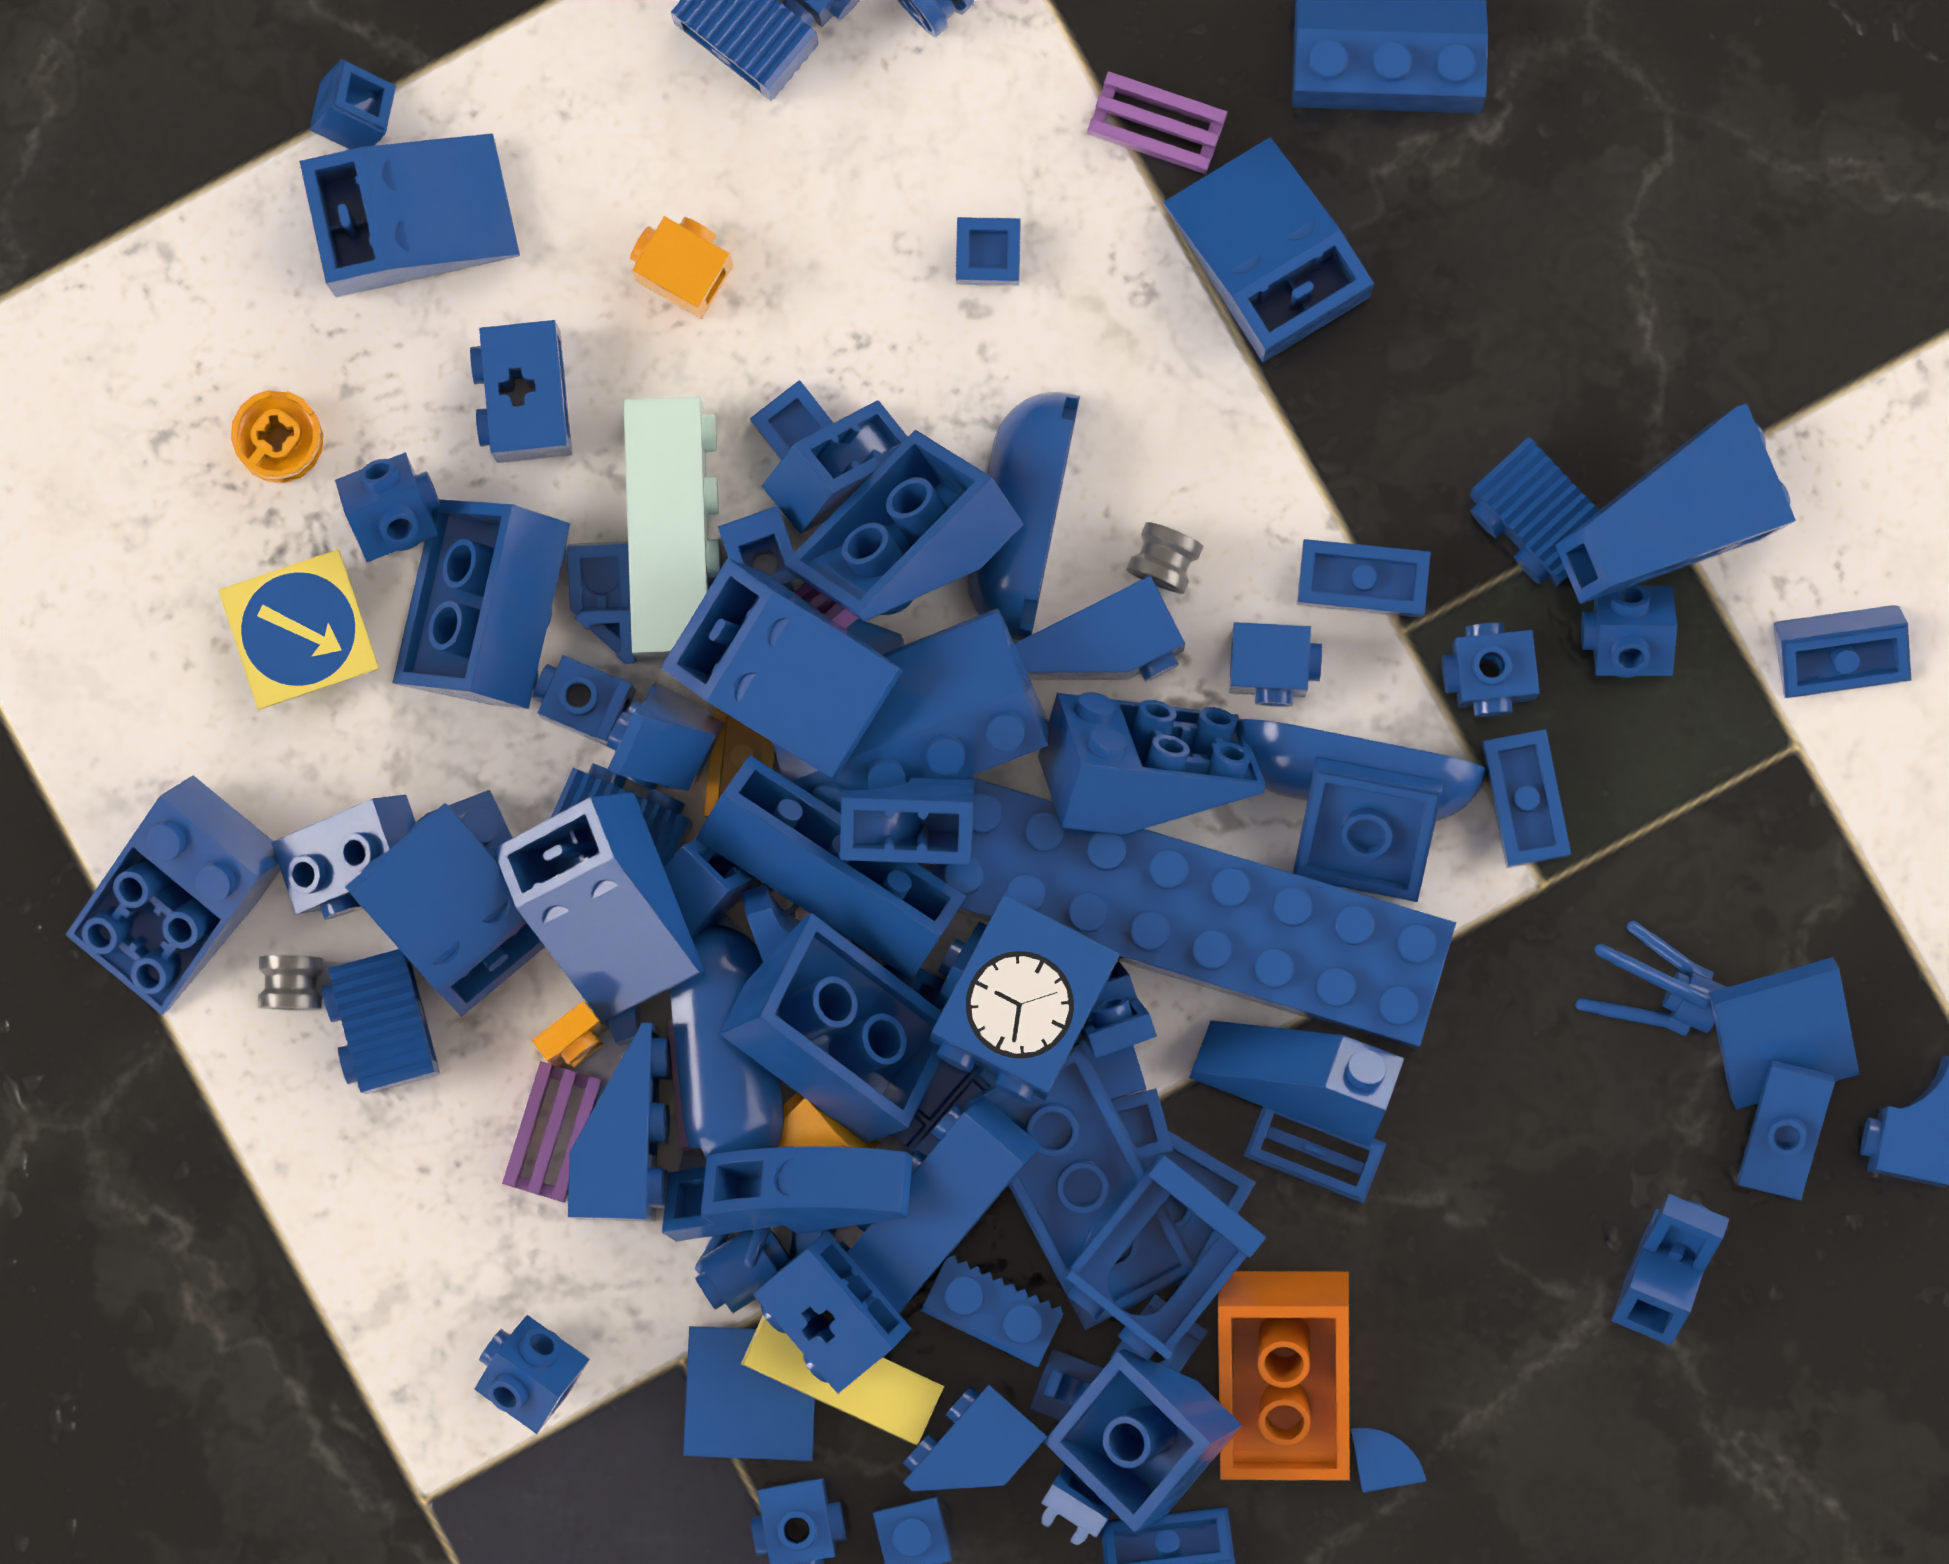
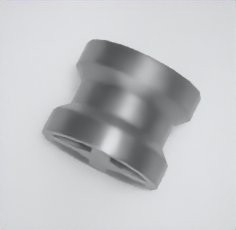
[1126,522,1204,594]
[258,955,323,1011]

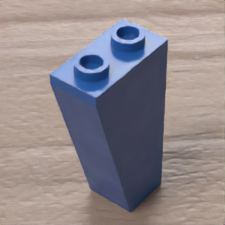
[1555,403,1796,604]

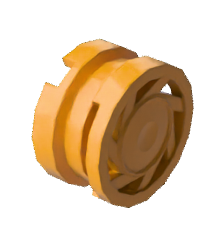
[231,390,324,483]

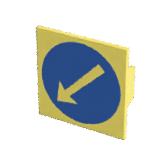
[218,549,379,710]

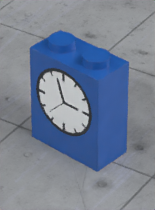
[930,894,1120,1103]

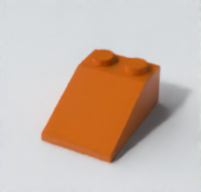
[1218,1271,1350,1480]

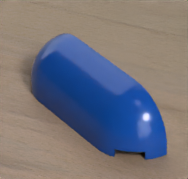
[967,392,1080,640]
[1237,719,1487,821]
[670,925,784,1159]

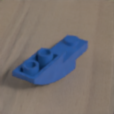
[662,1146,913,1242]

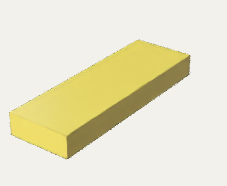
[741,1315,944,1445]

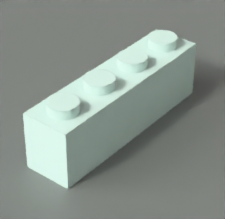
[623,396,721,660]

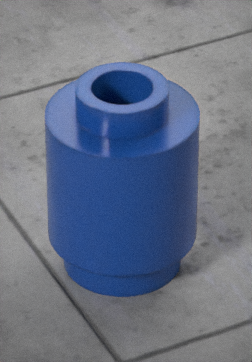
[695,1229,791,1314]

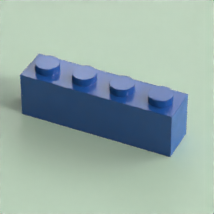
[695,755,967,980]
[827,1095,1041,1314]

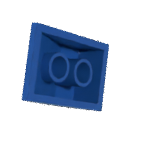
[784,430,1024,621]

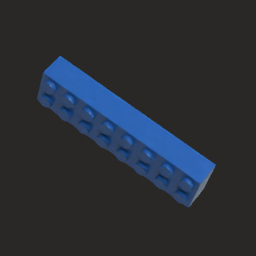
[931,777,1457,1050]

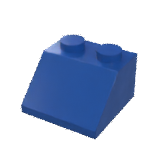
[1044,1349,1242,1533]

